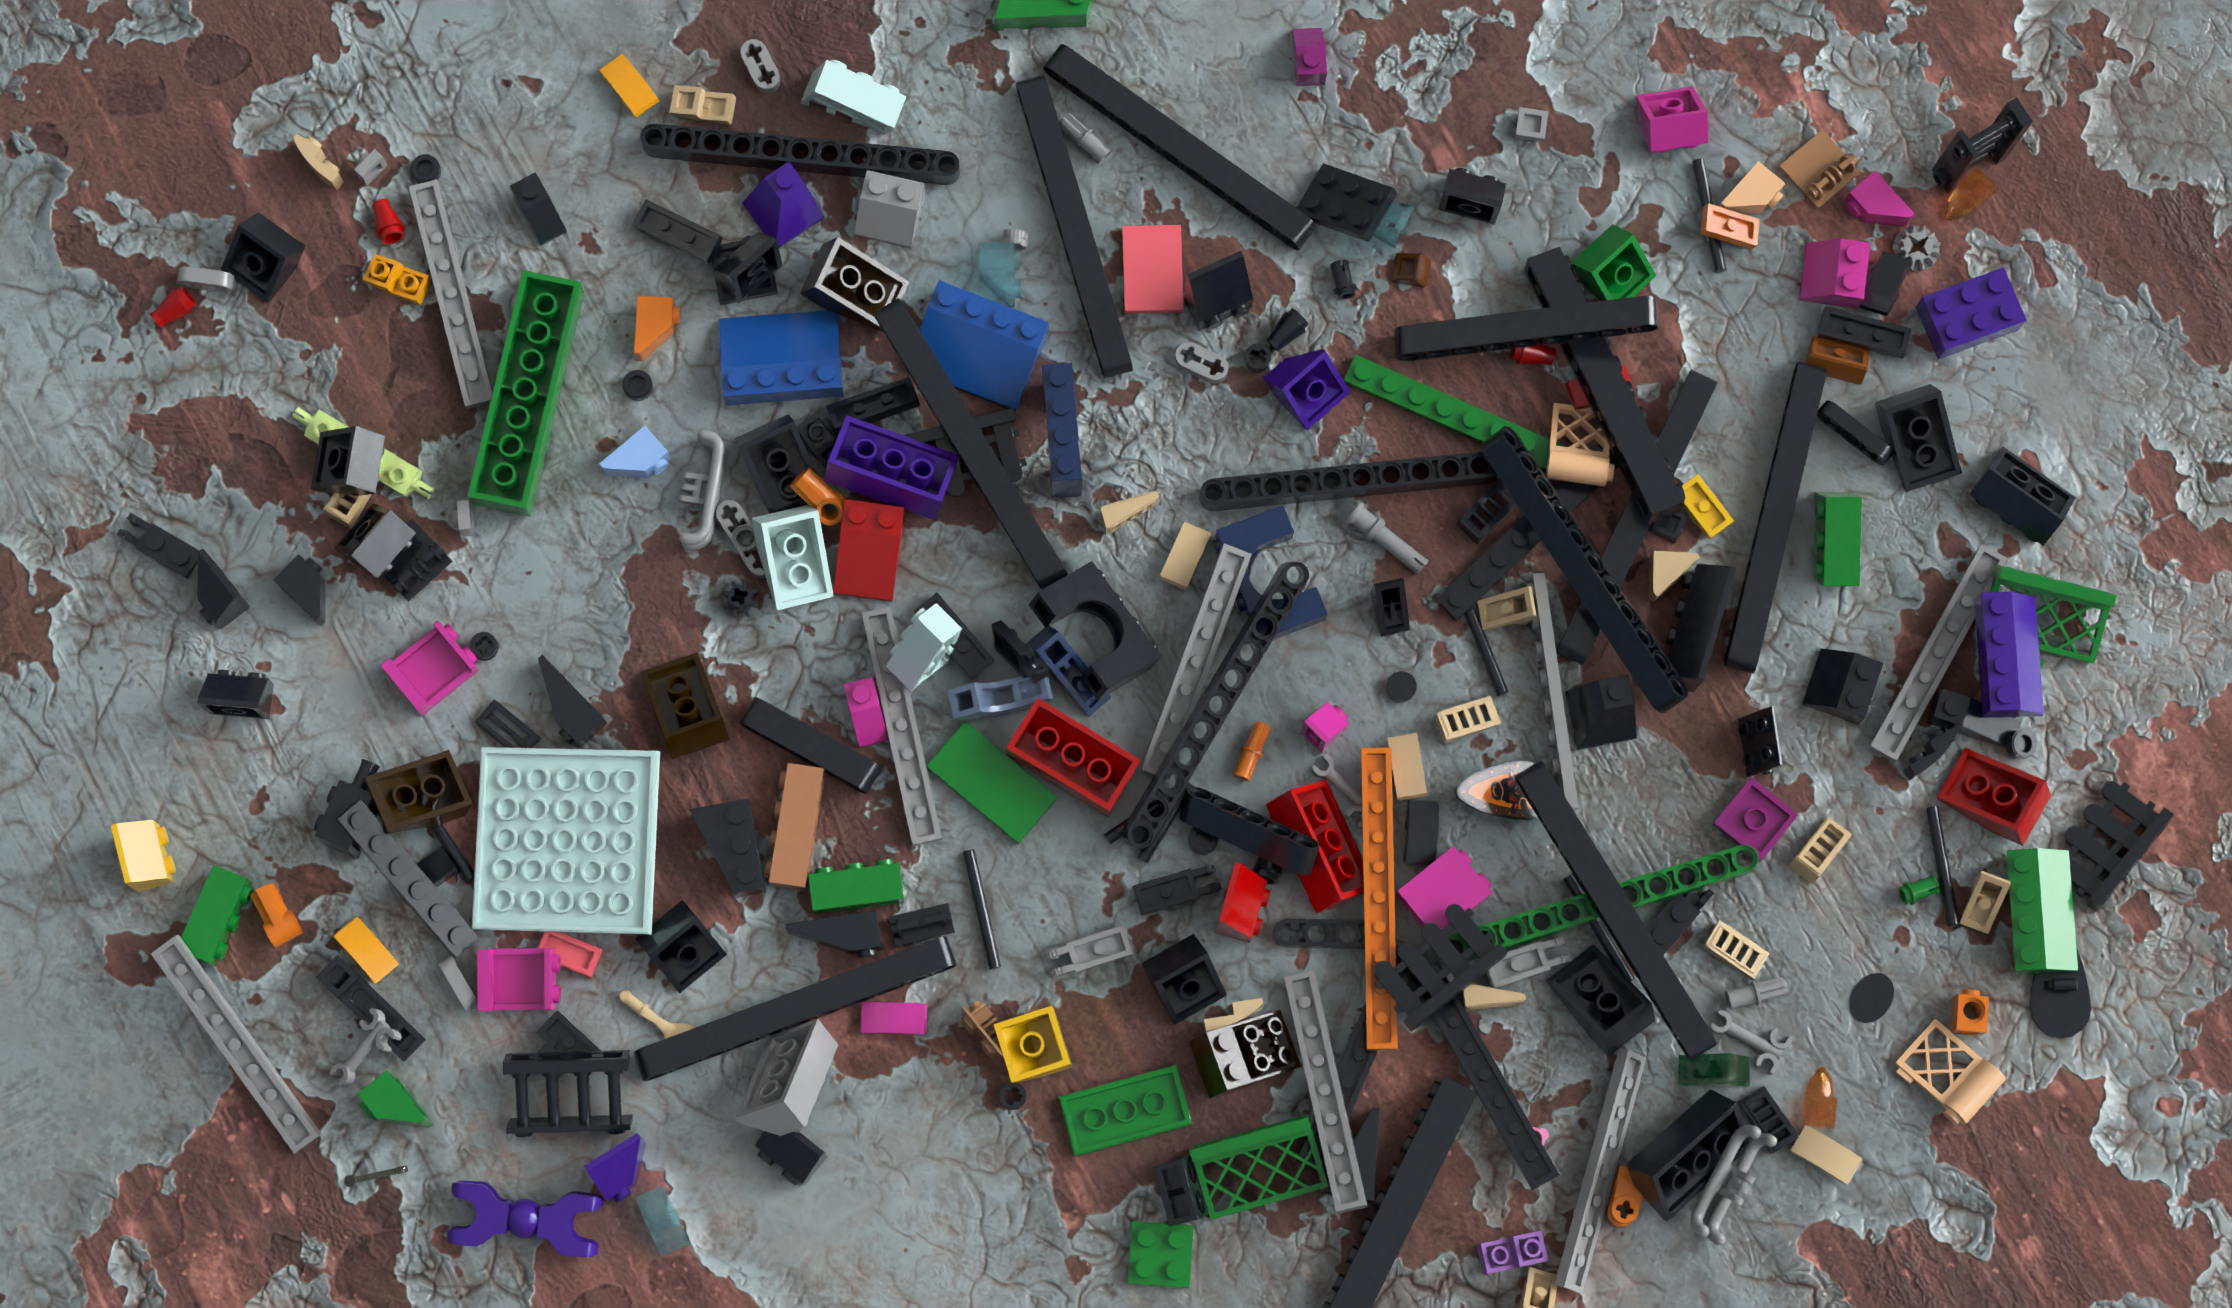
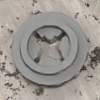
[1893,224,1940,271]

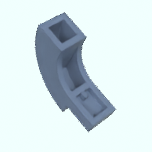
[947,676,1053,720]

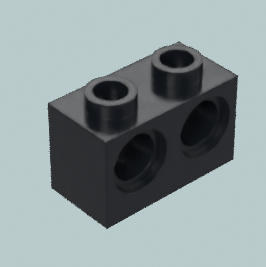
[1153,1156,1208,1226]

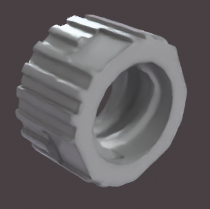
[1001,229,1029,250]

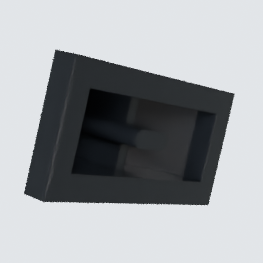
[1370,578,1410,636]

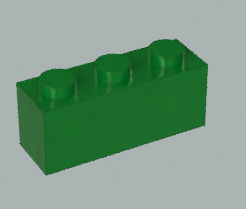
[808,859,905,915]
[181,865,253,967]

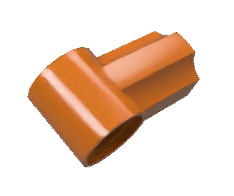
[790,467,845,526]
[250,882,303,948]

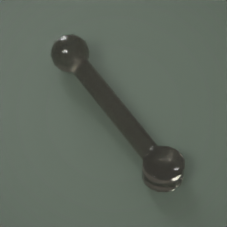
[344,1165,408,1187]

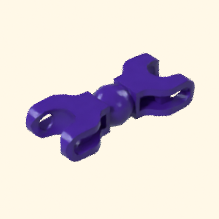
[446,1180,603,1257]

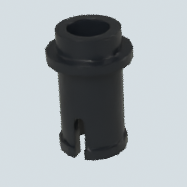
[1330,260,1357,300]

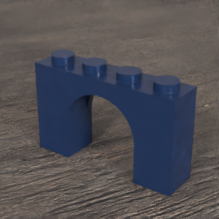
[1042,363,1082,498]
[1212,505,1327,640]

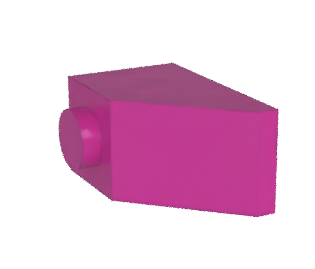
[1844,171,1915,226]
[843,677,889,748]
[1300,702,1349,754]

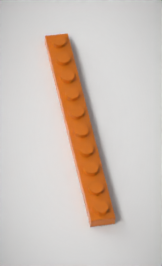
[1361,747,1398,1050]

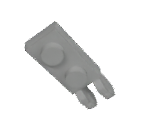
[1044,925,1133,979]
[1486,936,1571,989]

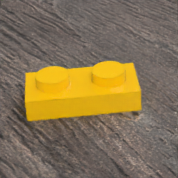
[1682,474,1734,540]

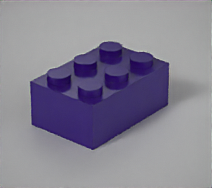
[1915,267,2027,360]

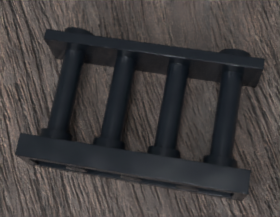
[1932,98,2033,193]
[503,1050,633,1137]

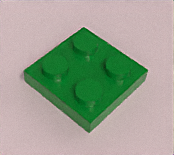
[1128,1221,1193,1288]

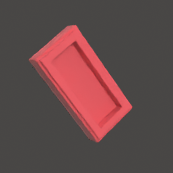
[537,932,604,979]

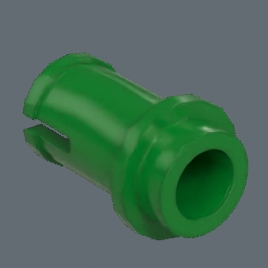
[1899,875,1940,905]

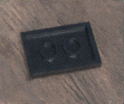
[1296,163,1397,242]

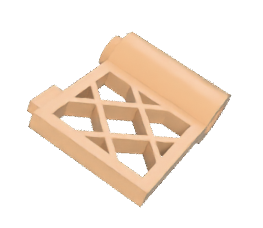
[1546,403,1615,487]
[1895,1018,2006,1125]

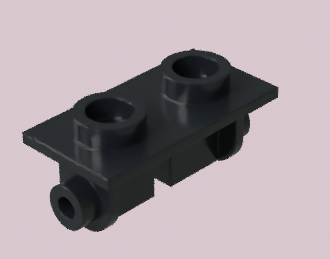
[889,903,955,946]

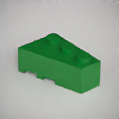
[994,0,1093,31]
[1814,492,1862,586]

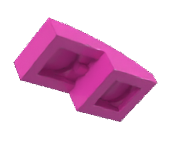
[861,1002,928,1035]

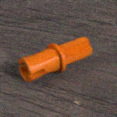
[1232,721,1271,782]

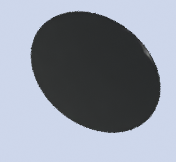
[1850,973,1894,1023]

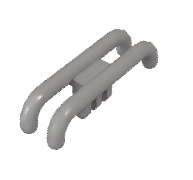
[678,429,727,550]
[1691,1124,1777,1245]

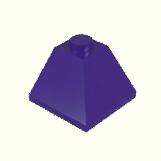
[742,162,824,248]
[1263,349,1350,430]
[584,1133,646,1203]

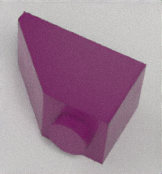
[1292,28,1327,86]

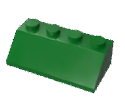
[2006,848,2078,975]

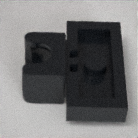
[536,1010,601,1079]

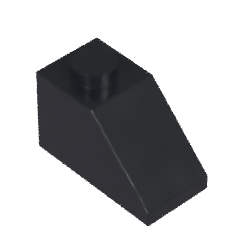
[510,172,567,246]
[273,554,325,626]

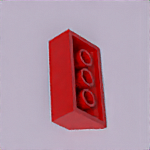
[1006,698,1141,817]
[1265,780,1364,914]

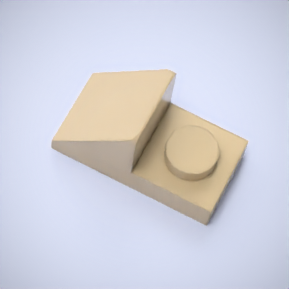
[1478,586,1537,630]
[1959,871,2011,934]

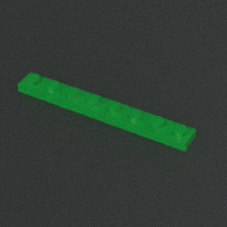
[1344,354,1566,472]

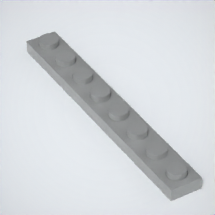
[409,179,493,409]
[1140,543,1252,780]
[1868,544,2008,763]
[1526,573,1579,812]
[862,606,942,846]
[151,935,322,1154]
[1284,970,1368,1214]
[1555,1048,1646,1294]

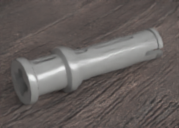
[1345,502,1429,575]

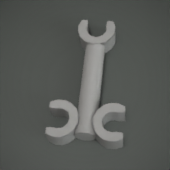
[1311,754,1362,829]
[330,1008,402,1087]
[1709,1010,1793,1075]

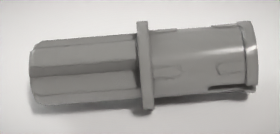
[1059,113,1112,164]
[1725,977,1788,1010]

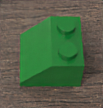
[1572,224,1657,301]
[357,1071,433,1128]

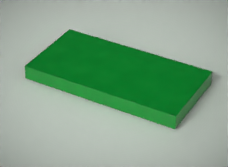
[926,721,1057,845]
[1058,1065,1192,1157]

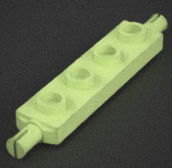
[292,407,435,499]

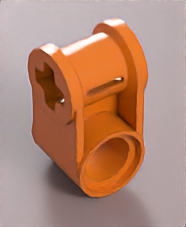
[1607,1165,1643,1228]

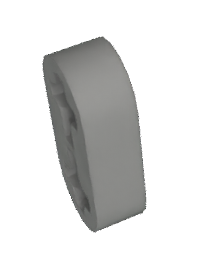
[740,39,780,94]
[176,266,235,293]
[1175,342,1229,384]
[439,956,478,1013]

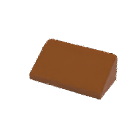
[1806,336,1870,384]

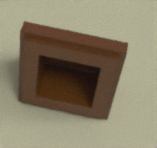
[1391,253,1431,287]

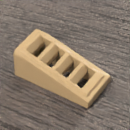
[323,473,382,529]
[1100,491,1159,535]
[1434,696,1501,744]
[1789,816,1852,884]
[1702,920,1769,980]
[1460,984,1526,1011]

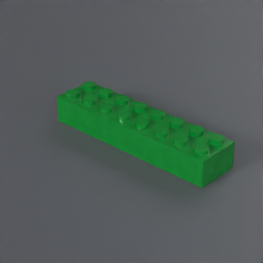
[467,270,585,517]

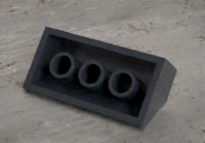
[1666,564,1736,692]
[1627,1089,1749,1221]

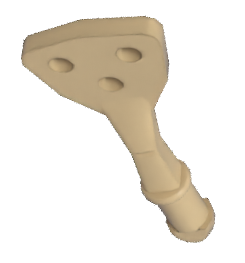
[618,990,696,1039]

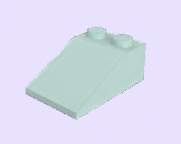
[751,505,834,610]

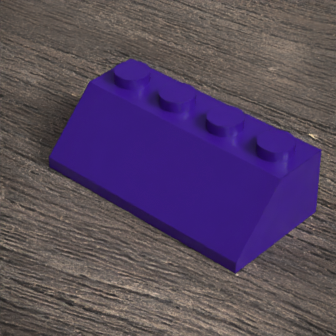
[823,415,959,521]
[1974,592,2044,718]

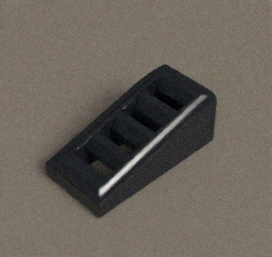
[1456,482,1517,544]
[1738,1086,1799,1154]

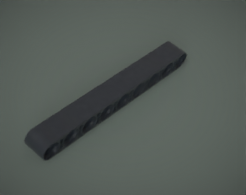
[1394,296,1658,361]

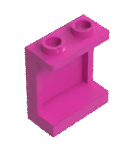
[380,620,479,716]
[1395,846,1492,930]
[477,948,561,1011]

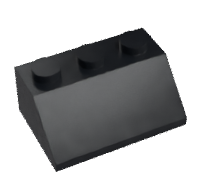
[1969,447,2076,546]

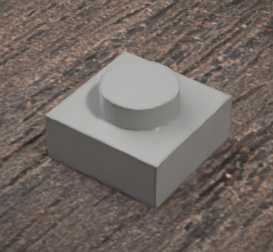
[1515,107,1549,143]
[354,149,388,186]
[452,500,475,536]

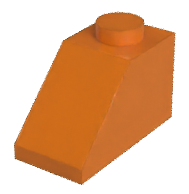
[634,296,680,361]

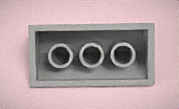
[735,1019,838,1136]

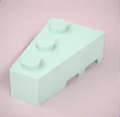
[800,60,906,134]
[886,603,962,691]

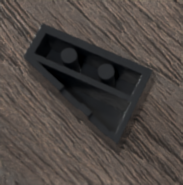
[689,798,766,898]

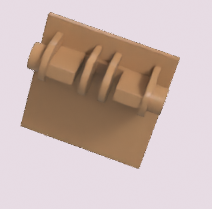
[1779,130,1861,209]
[961,1000,1003,1062]

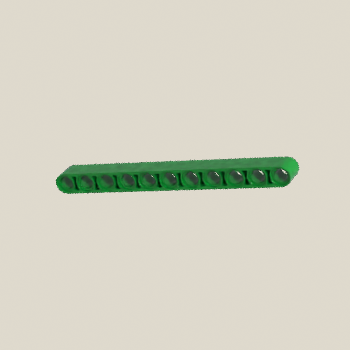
[1447,845,1759,961]

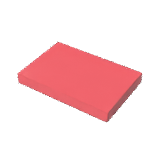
[1122,225,1184,314]

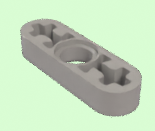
[716,500,766,578]

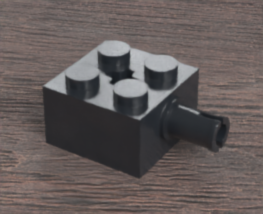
[314,759,380,859]

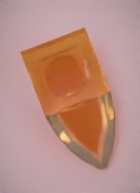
[1944,167,1999,221]
[1802,1066,1837,1129]

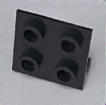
[383,519,453,602]
[1738,706,1783,777]

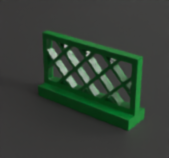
[1990,564,2117,663]
[1189,1113,1329,1220]

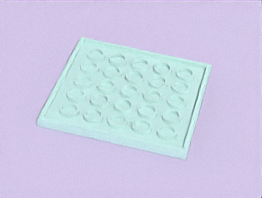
[471,747,660,935]

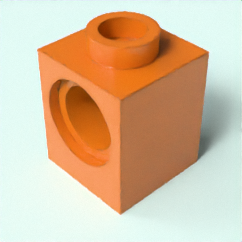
[1950,989,1989,1036]

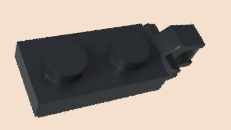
[992,620,1050,683]

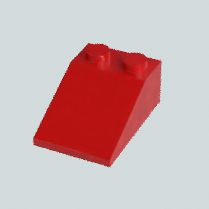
[833,499,905,602]
[1937,748,2051,846]
[1215,862,1271,943]

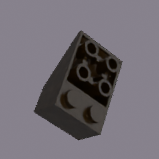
[1189,1010,1301,1099]

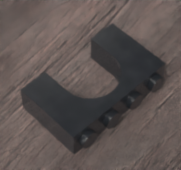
[1028,561,1161,701]

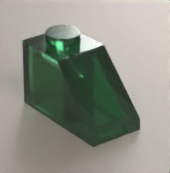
[1678,1053,1750,1088]

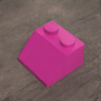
[1636,86,1708,153]
[1799,239,1870,309]

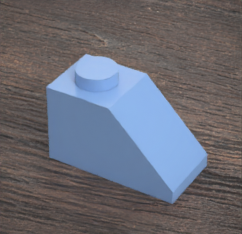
[599,426,670,478]

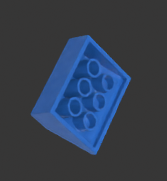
[920,280,1049,411]
[719,310,844,406]

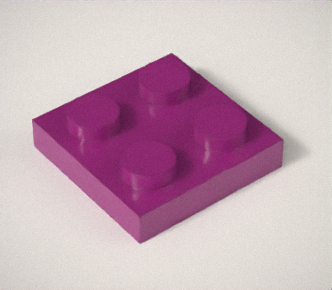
[1712,777,1798,863]

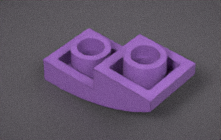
[1477,1231,1548,1275]

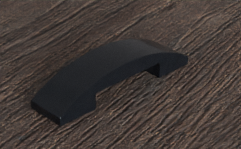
[316,955,426,1062]

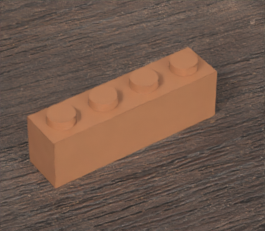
[765,763,825,891]

